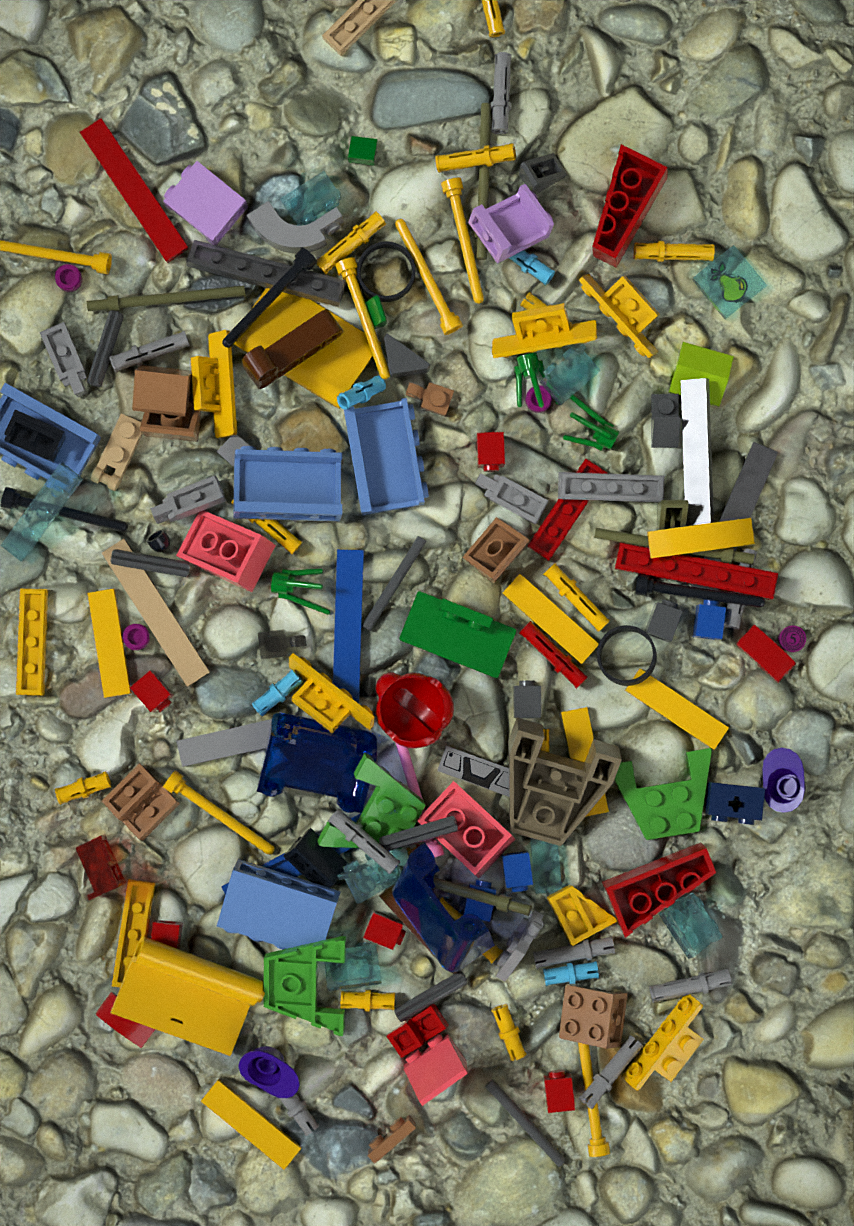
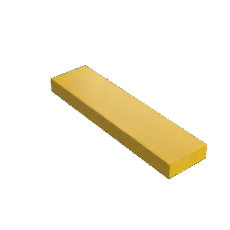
[502,574,599,664]
[16,588,48,696]
[87,589,132,698]
[624,668,729,750]
[561,707,609,817]
[112,879,156,988]
[201,1079,302,1170]

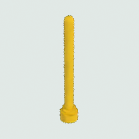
[441,178,484,304]
[395,219,463,335]
[0,240,112,275]
[335,257,390,379]
[163,770,275,855]
[578,1043,610,1157]

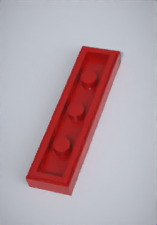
[527,458,607,561]

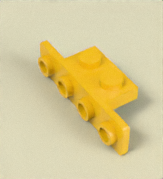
[579,274,660,358]
[492,303,597,358]
[191,330,237,438]
[289,653,375,733]
[622,994,704,1091]

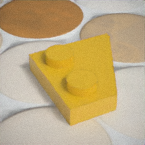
[547,885,617,946]

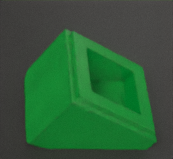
[348,136,378,166]
[365,295,387,329]

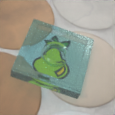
[692,245,767,320]

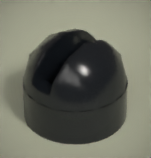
[146,529,170,553]

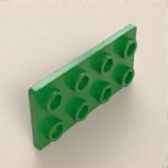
[399,591,516,678]

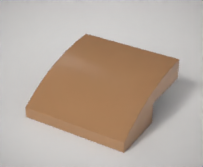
[102,763,180,841]

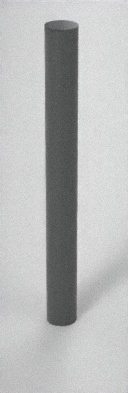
[362,536,427,631]
[485,1079,566,1167]

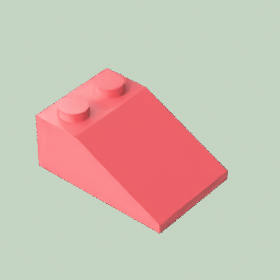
[176,510,276,592]
[417,781,516,878]
[404,1034,468,1106]

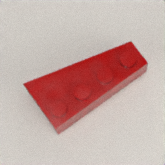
[592,144,668,268]
[602,842,716,938]

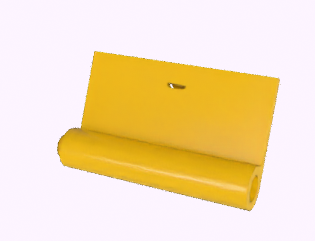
[234,288,381,409]
[110,936,265,1056]

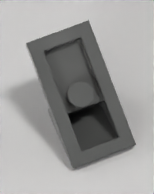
[651,394,681,448]

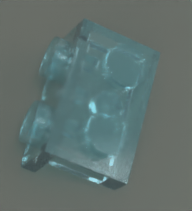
[280,171,342,226]
[540,344,601,406]
[337,851,404,903]
[658,892,723,959]
[325,942,382,991]

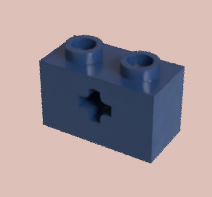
[705,782,765,825]

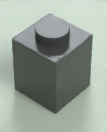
[645,600,683,642]
[513,680,541,718]

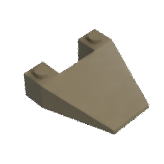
[508,717,622,846]

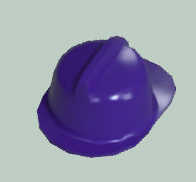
[762,747,806,813]
[238,1046,300,1098]

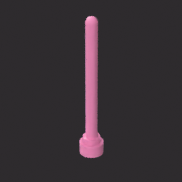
[395,742,444,860]

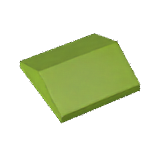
[668,342,734,407]

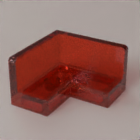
[76,834,126,900]

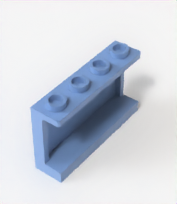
[0,383,101,493]
[344,398,429,516]
[233,446,342,521]
[217,859,341,950]

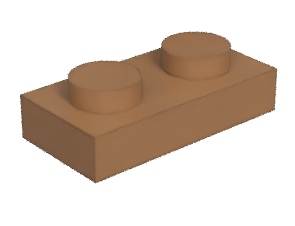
[367,1115,416,1164]

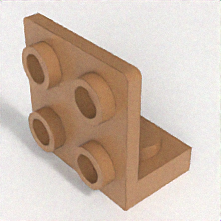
[559,985,628,1049]

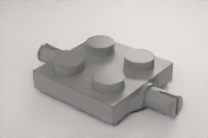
[496,910,544,982]

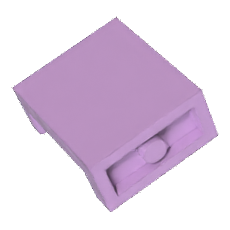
[163,161,248,245]
[468,184,554,264]

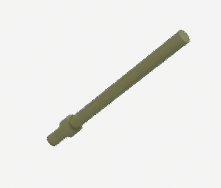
[474,103,491,260]
[87,286,246,312]
[594,528,755,565]
[377,864,532,916]

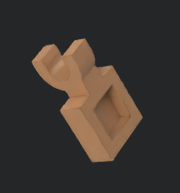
[405,382,454,417]

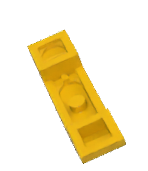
[647,518,755,558]

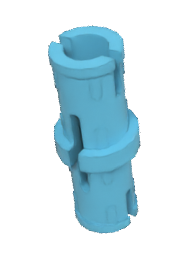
[509,250,555,286]
[337,375,386,410]
[252,669,303,717]
[543,961,599,986]

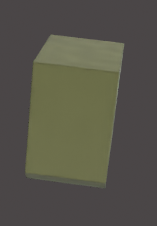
[657,500,688,530]

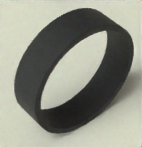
[357,241,415,302]
[597,625,657,686]

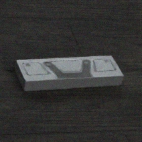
[437,746,509,797]

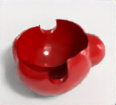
[376,672,454,749]

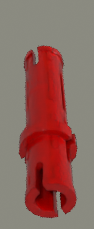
[519,621,588,689]

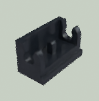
[4,409,66,463]
[283,828,349,888]

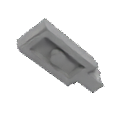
[40,322,87,398]
[475,473,548,525]
[150,475,226,524]

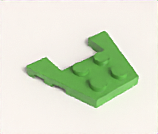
[614,748,712,840]
[317,753,426,849]
[264,936,346,1036]

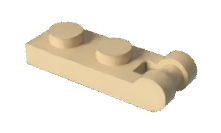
[91,413,143,491]

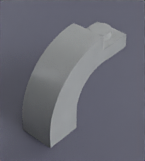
[247,201,343,254]

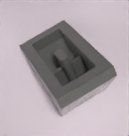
[519,153,567,194]
[384,333,430,379]

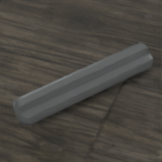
[87,310,124,387]
[110,549,190,577]
[379,816,458,852]
[394,971,468,1022]

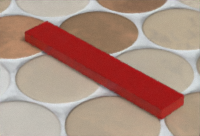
[79,118,189,263]
[615,543,778,600]

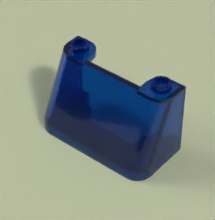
[257,713,377,813]
[392,843,495,972]

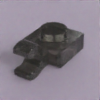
[258,629,307,659]

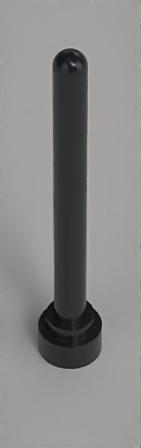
[222,248,317,348]
[1,487,128,532]
[636,574,765,608]

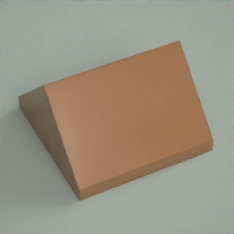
[132,365,192,417]
[140,400,201,442]
[462,517,530,584]

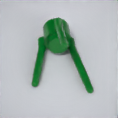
[514,353,560,408]
[563,394,619,451]
[271,568,330,615]

